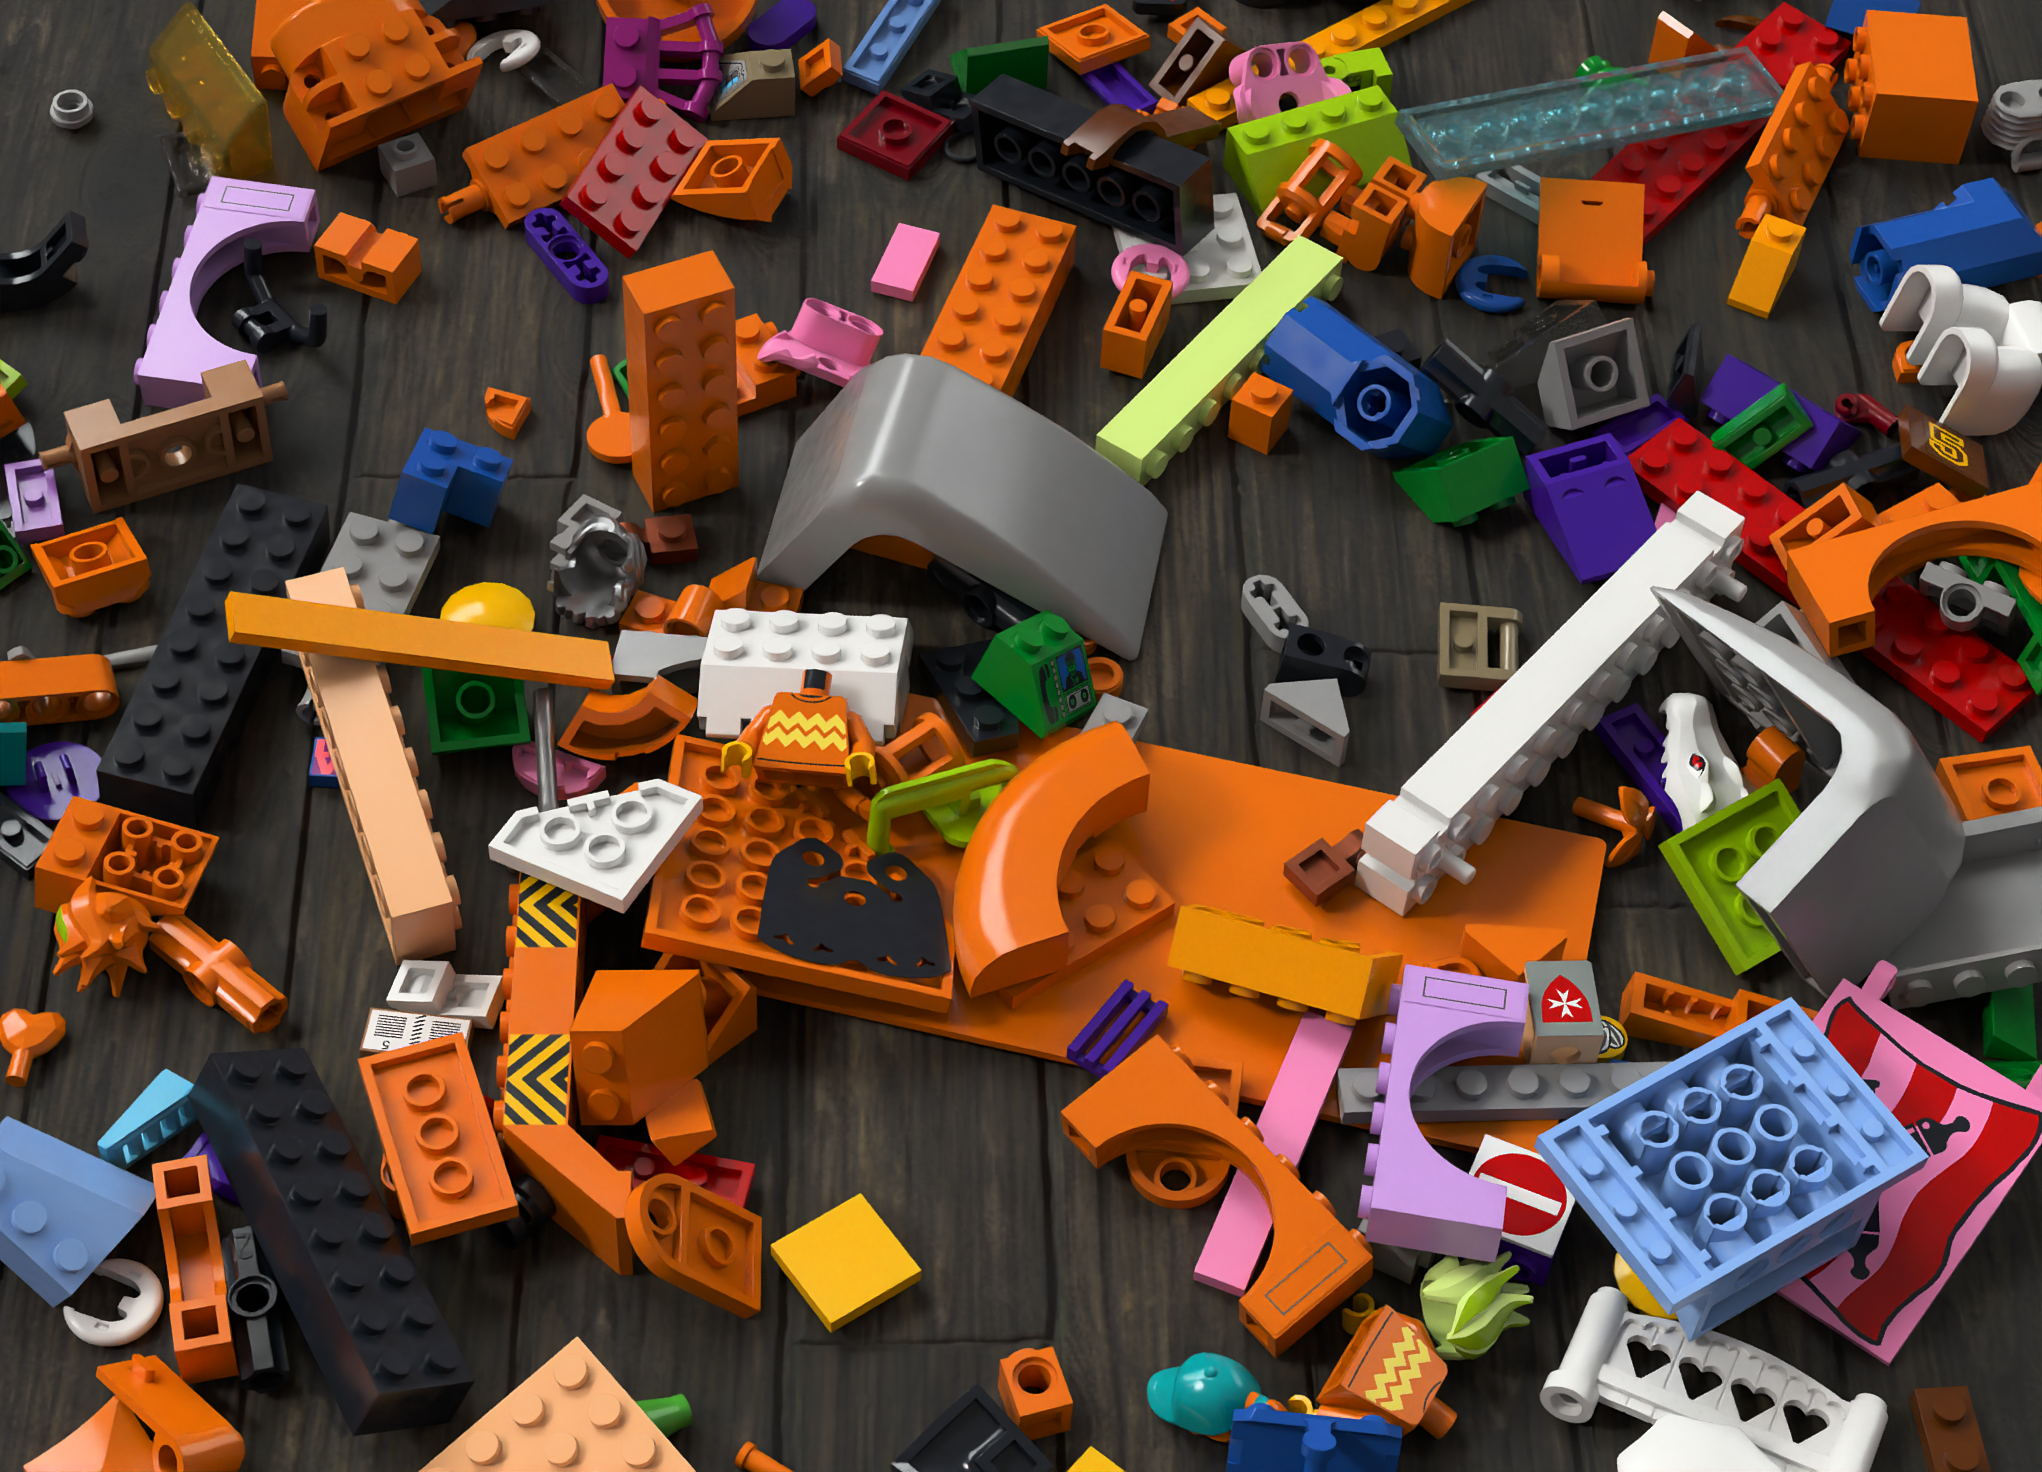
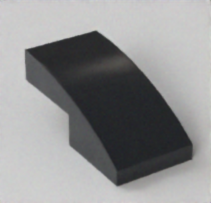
[900,69,975,134]

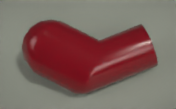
[1834,393,1899,437]

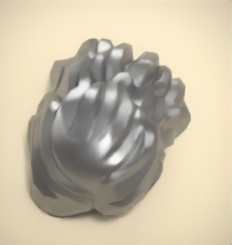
[547,515,647,629]

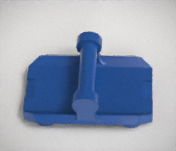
[1226,1403,1402,1472]

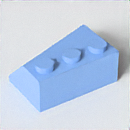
[0,1116,156,1308]

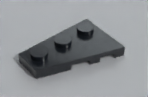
[918,639,1020,757]

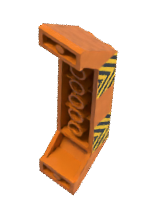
[493,782,650,1275]

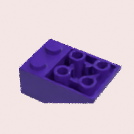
[1523,433,1657,585]

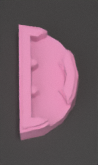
[512,741,606,800]

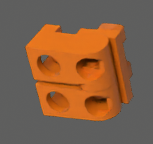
[1320,156,1428,271]

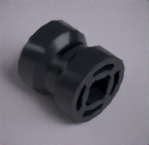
[486,1173,556,1249]

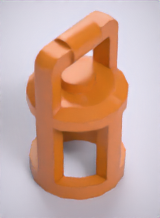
[1257,138,1363,246]
[833,712,965,821]

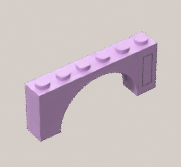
[134,176,320,409]
[1357,964,1530,1263]

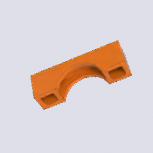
[152,1154,239,1384]

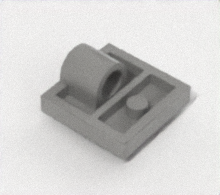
[1919,561,2017,637]

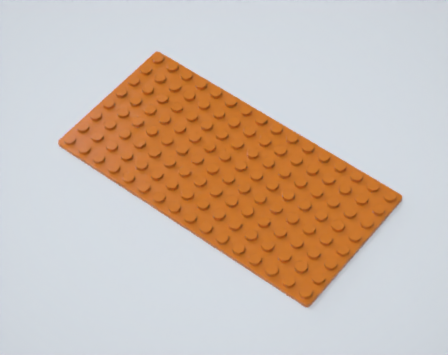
[742,693,1606,1154]

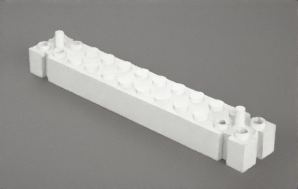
[1354,490,1747,917]

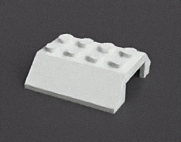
[697,608,914,746]

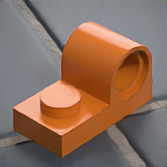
[619,584,724,637]

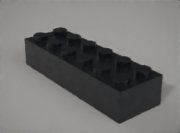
[970,73,1215,256]

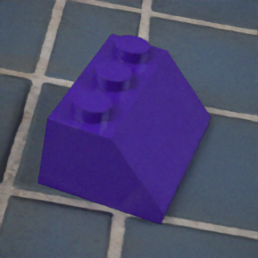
[1699,354,1862,474]

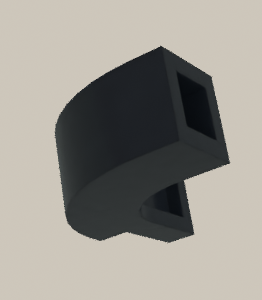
[0,210,89,313]

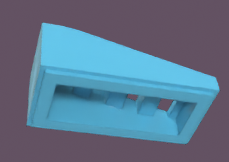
[97,1069,198,1170]

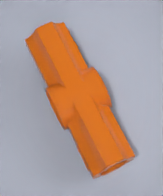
[148,914,288,1034]

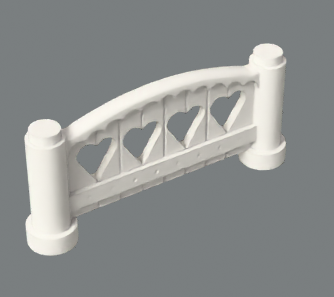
[1540,1286,1888,1472]

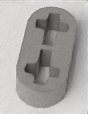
[1241,575,1309,653]

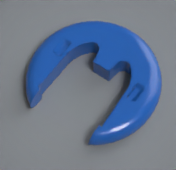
[1455,255,1529,314]

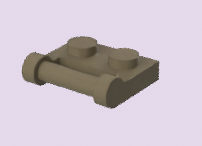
[1437,602,1523,691]

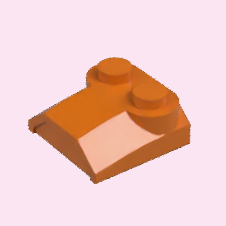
[30,517,152,618]

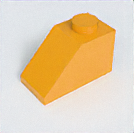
[1727,214,1807,319]

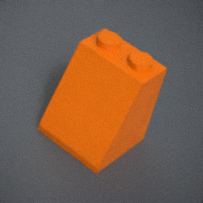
[569,969,710,1125]

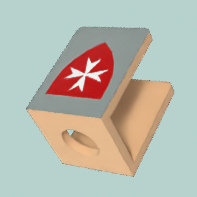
[1521,960,1604,1065]

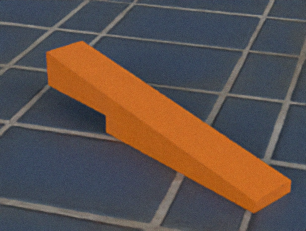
[1619,971,1819,1049]

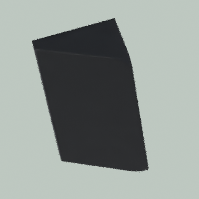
[1666,323,1704,418]

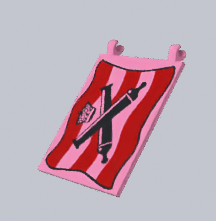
[1775,960,2042,1367]

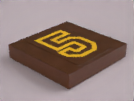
[1898,404,1989,499]

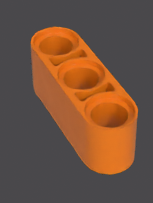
[0,654,120,726]

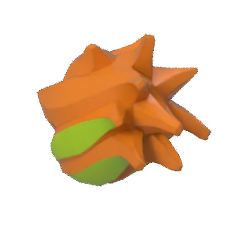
[53,876,161,997]

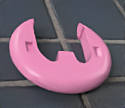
[1111,244,1190,299]

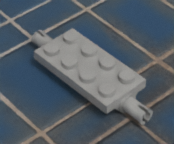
[281,512,440,725]

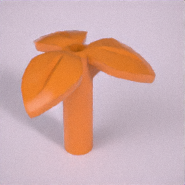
[1572,786,1657,868]

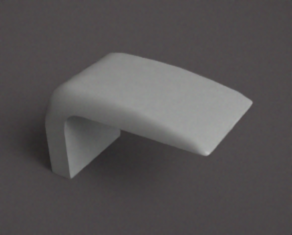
[757,353,1168,660]
[1650,586,1965,1000]

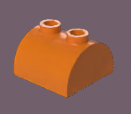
[1400,176,1488,300]

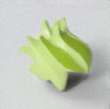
[1420,1251,1534,1360]

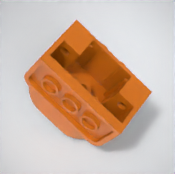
[270,0,483,172]

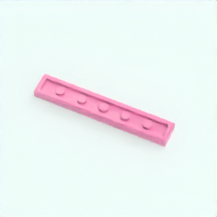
[1193,1011,1354,1298]

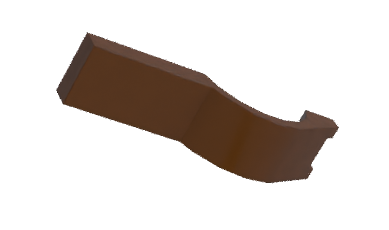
[1060,104,1222,171]

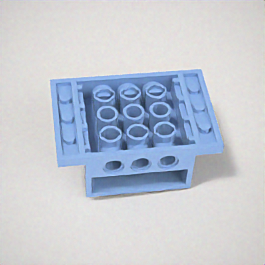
[1534,997,1929,1343]

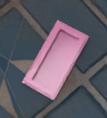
[871,223,940,302]

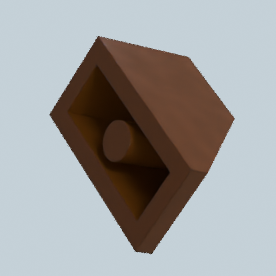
[1148,17,1246,108]

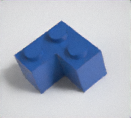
[388,427,514,534]

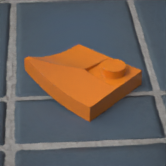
[23,1395,154,1472]

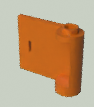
[1536,177,1655,305]

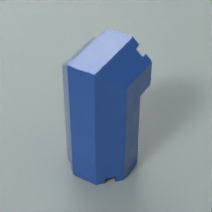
[1849,177,2042,312]
[1261,296,1453,460]

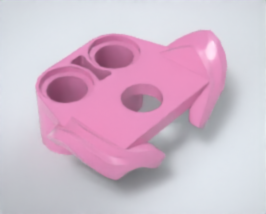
[1229,41,1352,124]
[757,298,883,387]

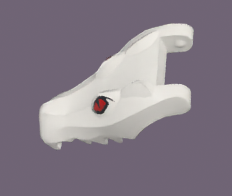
[1659,693,1757,831]

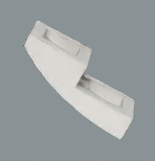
[386,960,504,1029]

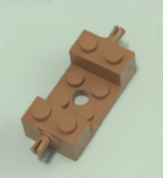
[38,359,289,514]

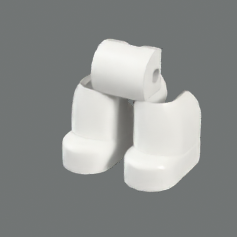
[1879,265,2042,436]

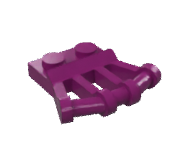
[603,3,724,123]

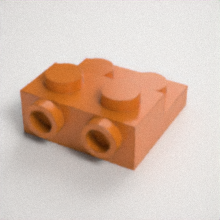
[736,313,801,417]

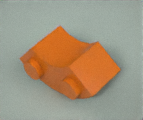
[557,675,698,760]

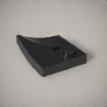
[889,1382,1053,1472]

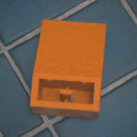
[34,796,220,916]

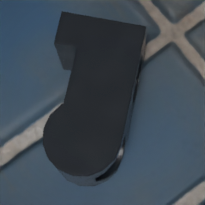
[1274,623,1371,697]

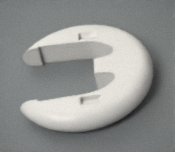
[467,29,540,72]
[63,1258,164,1347]

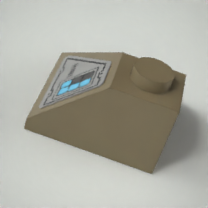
[709,49,795,121]

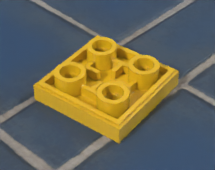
[771,1193,922,1333]

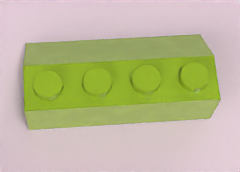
[1223,85,1412,217]

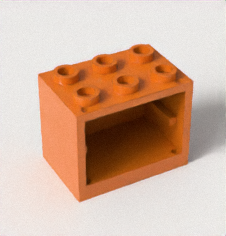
[1844,10,1979,165]

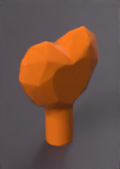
[0,1008,67,1087]

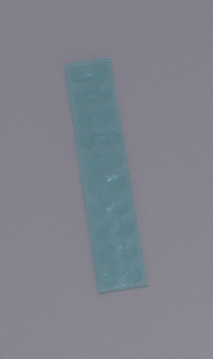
[1395,46,1784,181]

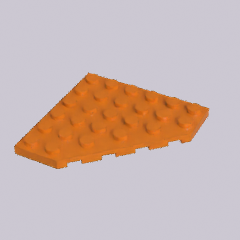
[641,733,955,1014]

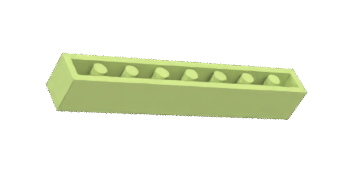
[1095,235,1344,486]

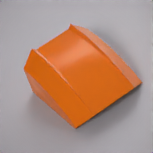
[670,137,793,222]

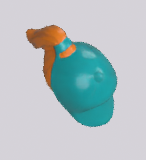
[1147,1352,1288,1443]

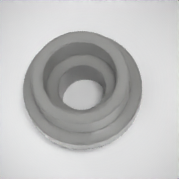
[50,90,94,129]

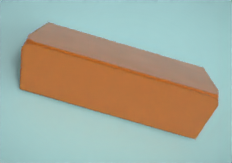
[645,1079,717,1166]

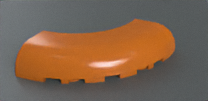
[952,720,1150,998]

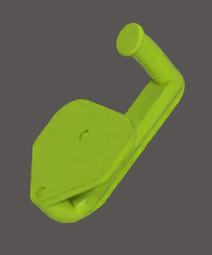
[867,759,1020,858]

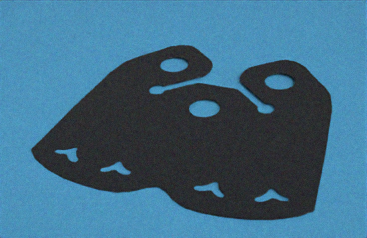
[757,838,952,978]

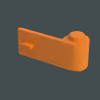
[96,1354,245,1472]

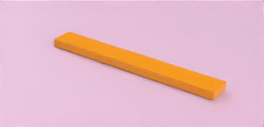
[225,591,615,691]

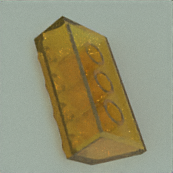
[146,2,274,180]

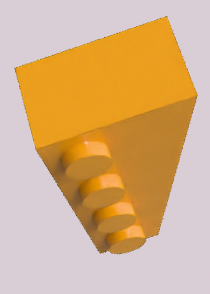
[1167,904,1403,1026]

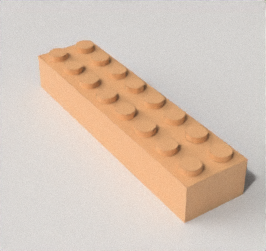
[285,567,463,966]

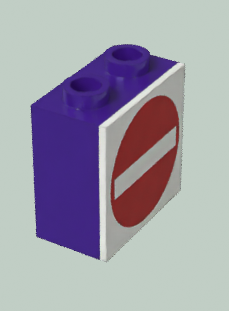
[1461,1134,1578,1286]

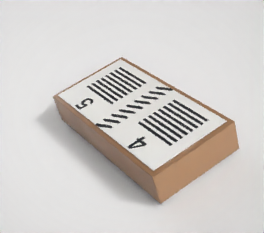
[359,1007,475,1058]

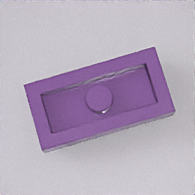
[4,459,65,545]

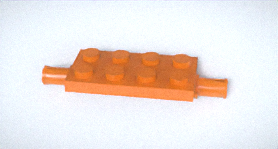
[1735,61,1850,240]
[438,83,666,230]

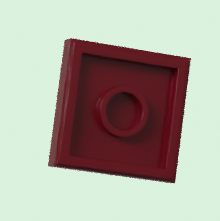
[837,90,954,181]

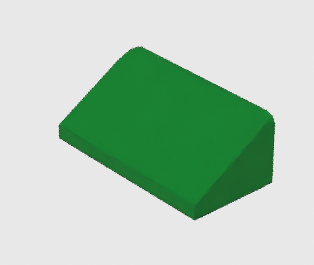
[1711,383,1813,470]
[1981,984,2037,1061]

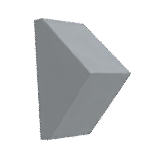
[1260,678,1350,767]

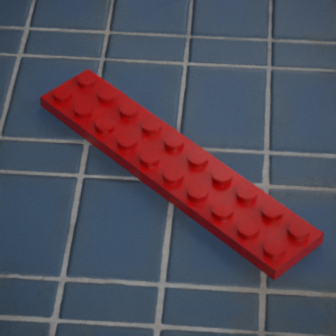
[1589,2,1852,247]
[1627,417,2037,743]

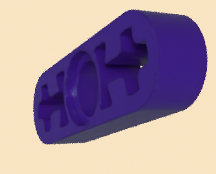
[525,208,609,304]

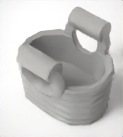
[1981,80,2042,173]

